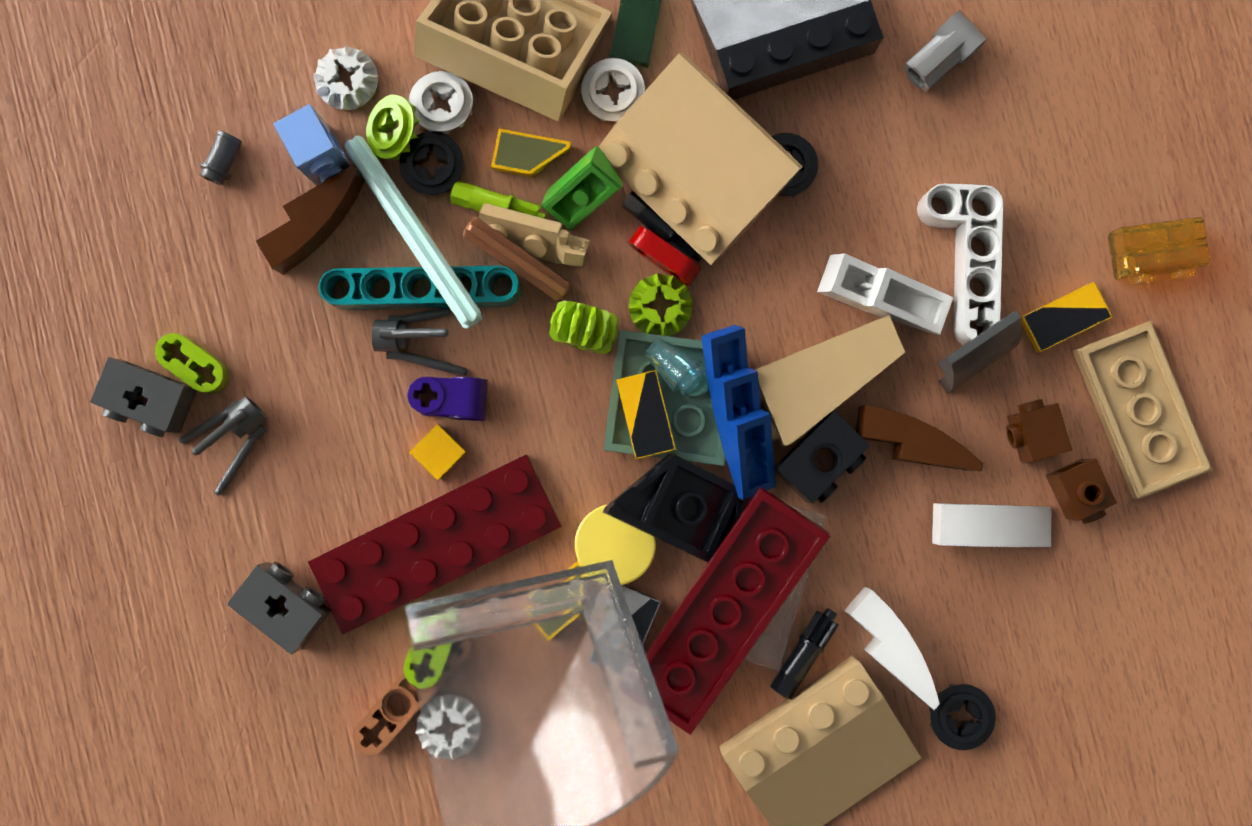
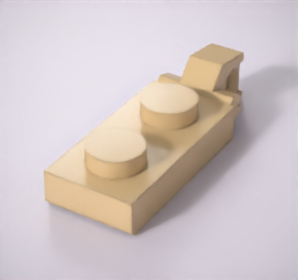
[479,203,590,267]

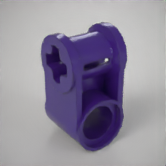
[407,377,488,421]

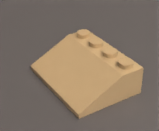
[413,0,612,122]
[599,52,803,265]
[719,655,921,826]

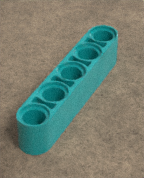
[318,265,522,310]

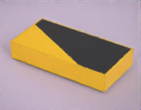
[1021,281,1112,353]
[616,370,676,459]

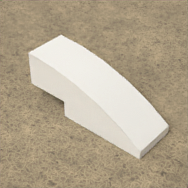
[817,253,953,335]
[932,503,1052,547]
[844,587,940,710]

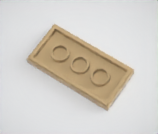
[1072,321,1213,499]

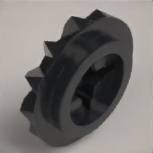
[399,131,464,196]
[771,133,818,197]
[929,684,996,750]

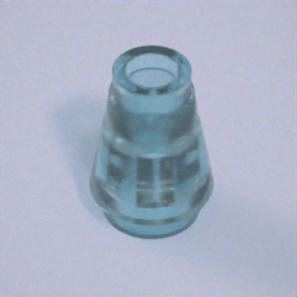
[644,337,706,396]

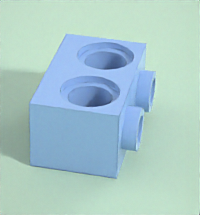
[273,104,351,186]

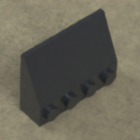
[691,0,884,100]

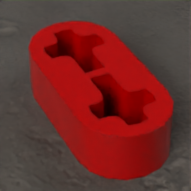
[627,226,701,286]

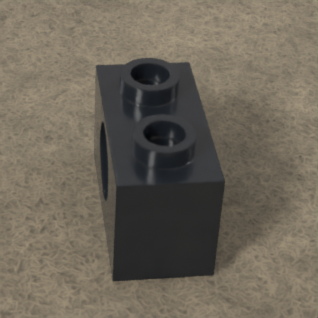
[775,411,870,504]

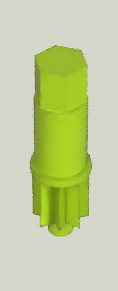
[450,181,547,219]

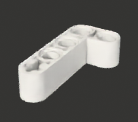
[917,183,1003,345]

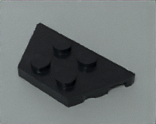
[602,454,743,563]

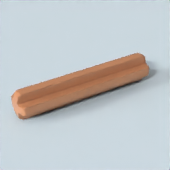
[463,217,570,301]

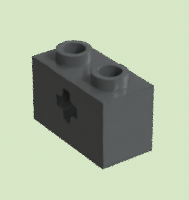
[90,357,197,437]
[227,562,331,655]

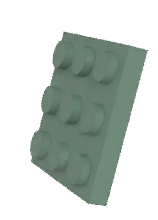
[604,330,725,466]

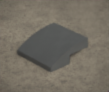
[938,311,1022,394]

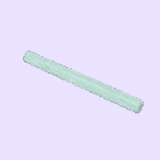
[344,136,482,329]

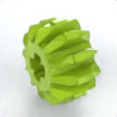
[549,301,619,355]

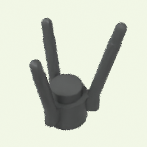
[372,308,468,376]
[179,396,268,496]

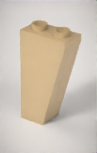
[755,315,905,447]

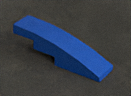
[701,325,776,500]

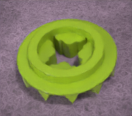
[366,95,420,160]
[629,273,693,336]

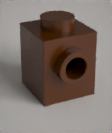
[1006,399,1073,462]
[1045,458,1117,524]

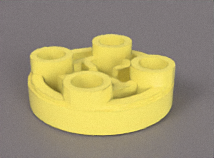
[575,504,656,585]

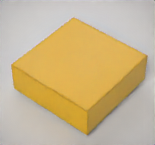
[409,424,467,481]

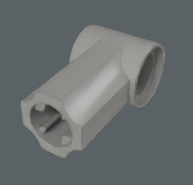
[903,10,987,92]

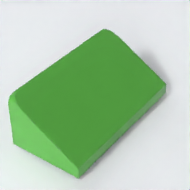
[541,146,623,231]

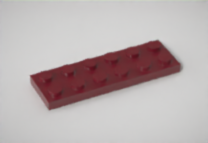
[308,454,562,634]
[623,486,831,735]

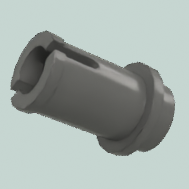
[199,131,242,185]

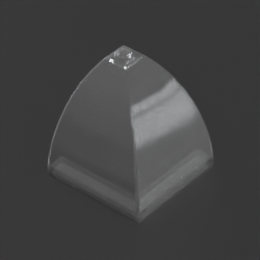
[405,560,679,826]

